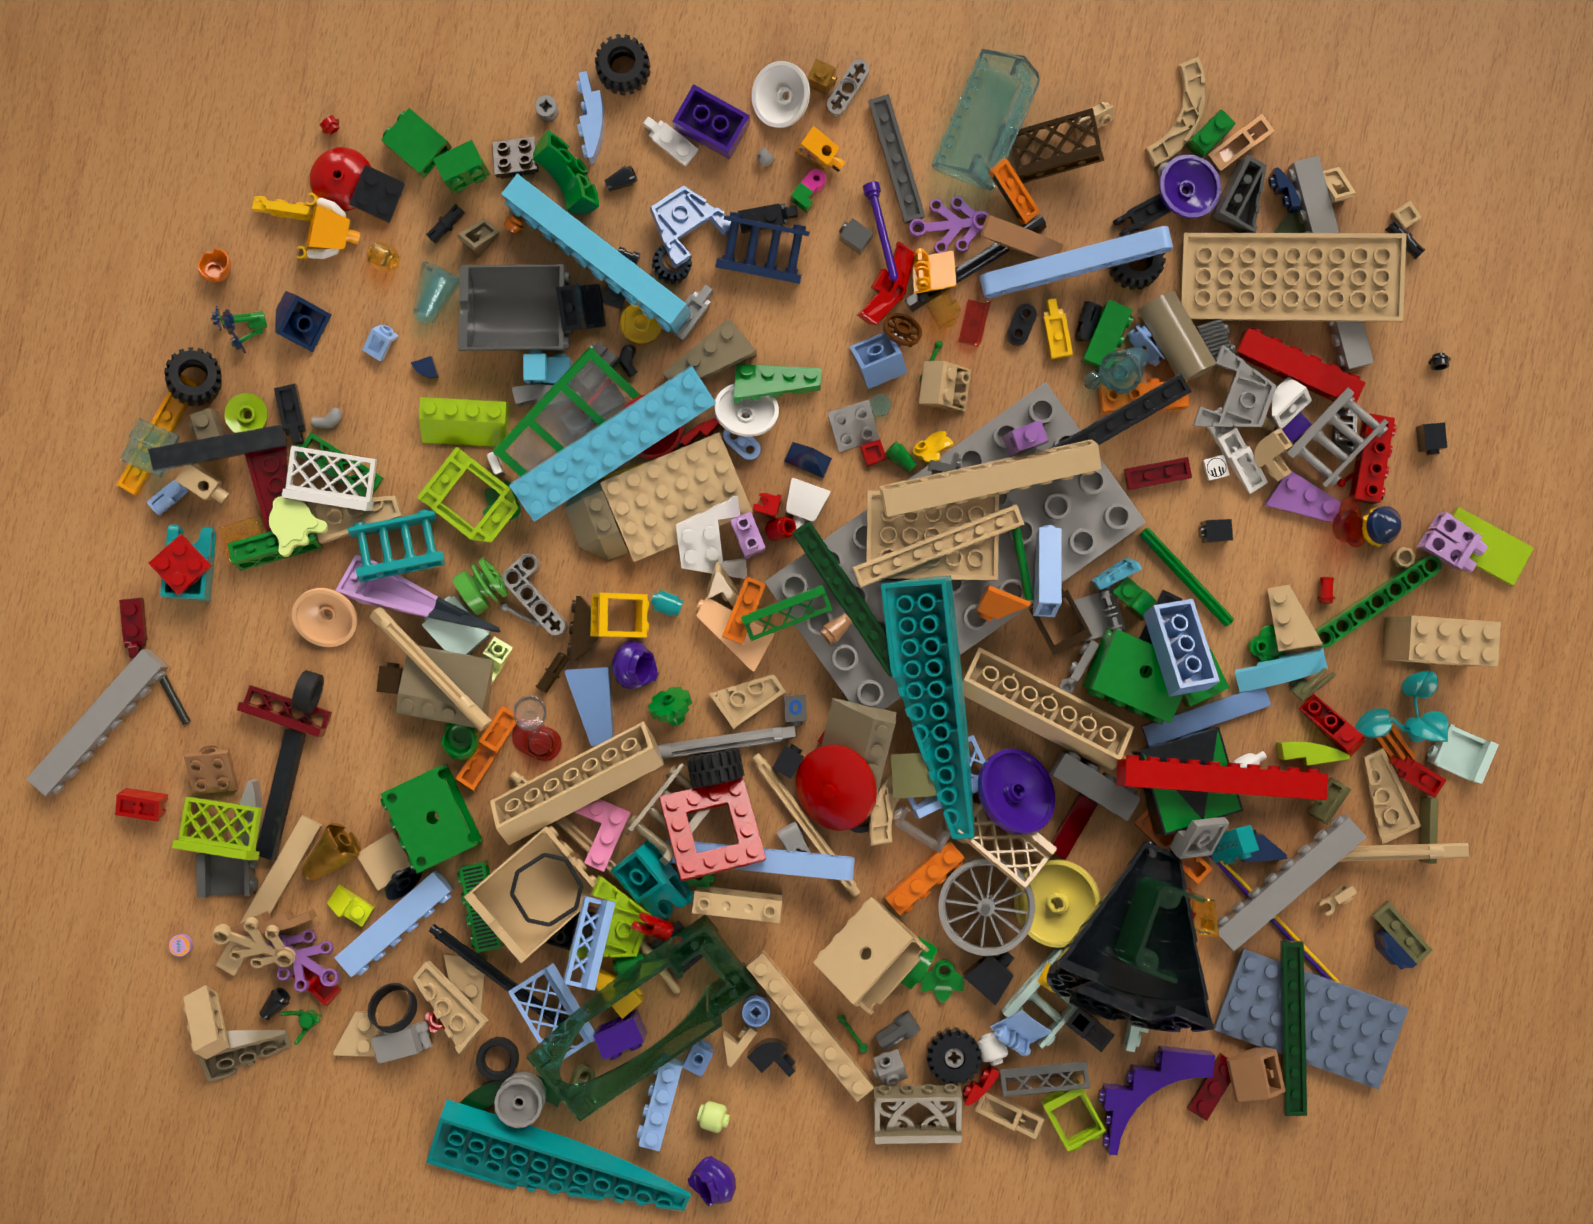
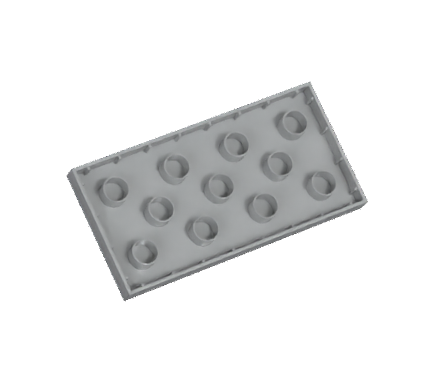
[765,382,1146,709]

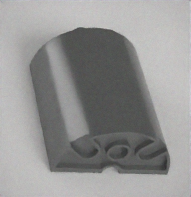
[458,264,573,351]

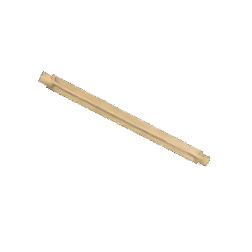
[751,753,860,897]
[509,771,626,890]

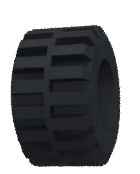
[595,34,650,95]
[1108,231,1166,290]
[164,347,222,406]
[686,748,745,788]

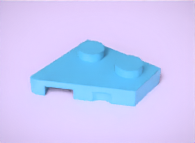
[1090,557,1142,590]

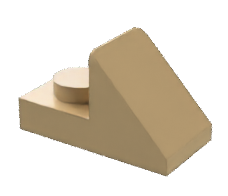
[1323,167,1356,204]
[707,561,739,608]
[723,1025,758,1067]

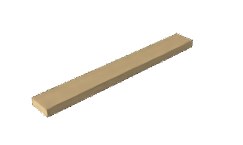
[852,504,1025,588]
[216,815,322,976]

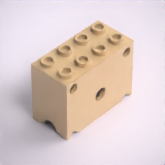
[813,897,929,1015]

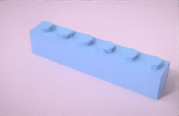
[334,870,454,977]

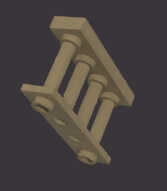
[625,763,711,866]

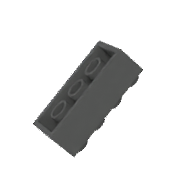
[1047,750,1141,821]

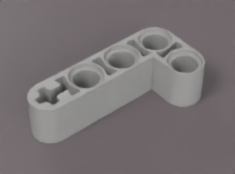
[502,553,568,636]

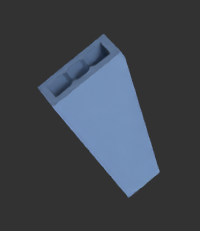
[565,667,614,746]

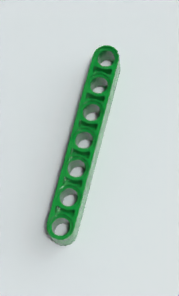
[1315,556,1442,648]

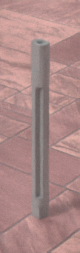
[657,726,797,759]

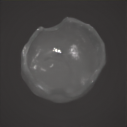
[514,695,547,731]

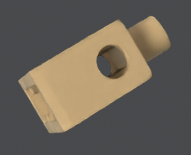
[175,464,230,504]

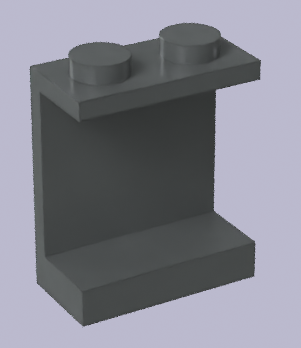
[196,853,258,898]

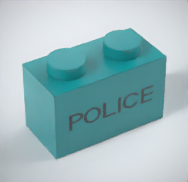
[1212,825,1259,865]

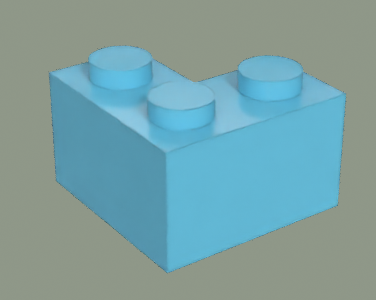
[523,350,573,386]

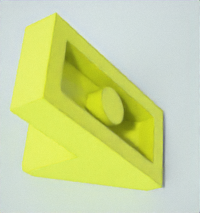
[327,884,375,927]

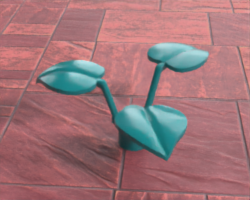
[1355,671,1449,742]

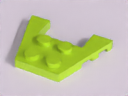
[568,875,651,958]

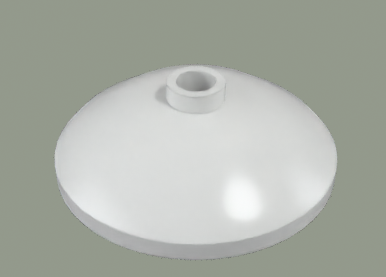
[752,61,810,128]
[714,384,779,437]

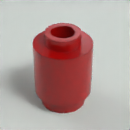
[765,517,796,541]

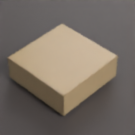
[1391,200,1422,230]

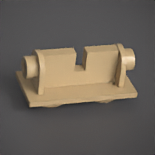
[1070,102,1114,139]

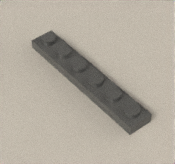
[868,94,925,224]

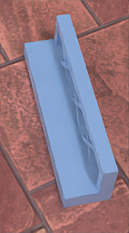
[563,896,616,991]

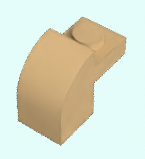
[1255,428,1293,481]

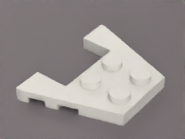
[675,496,747,579]

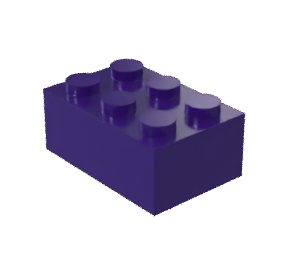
[672,84,750,160]

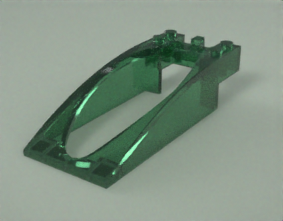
[527,915,757,1121]

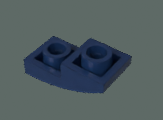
[1268,167,1301,213]

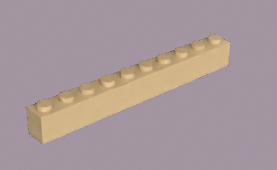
[879,439,1101,518]

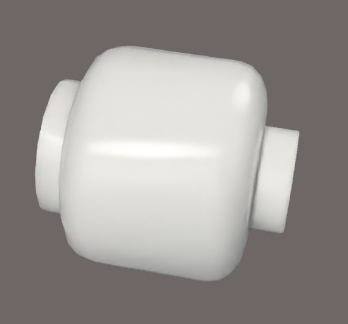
[977,1032,1008,1066]

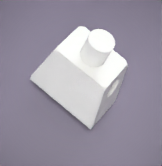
[786,478,831,529]

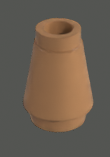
[820,613,853,645]

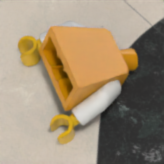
[296,193,360,259]

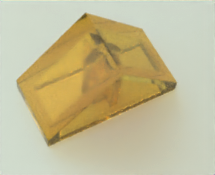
[1192,898,1219,937]

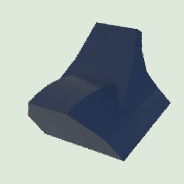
[1374,928,1417,969]

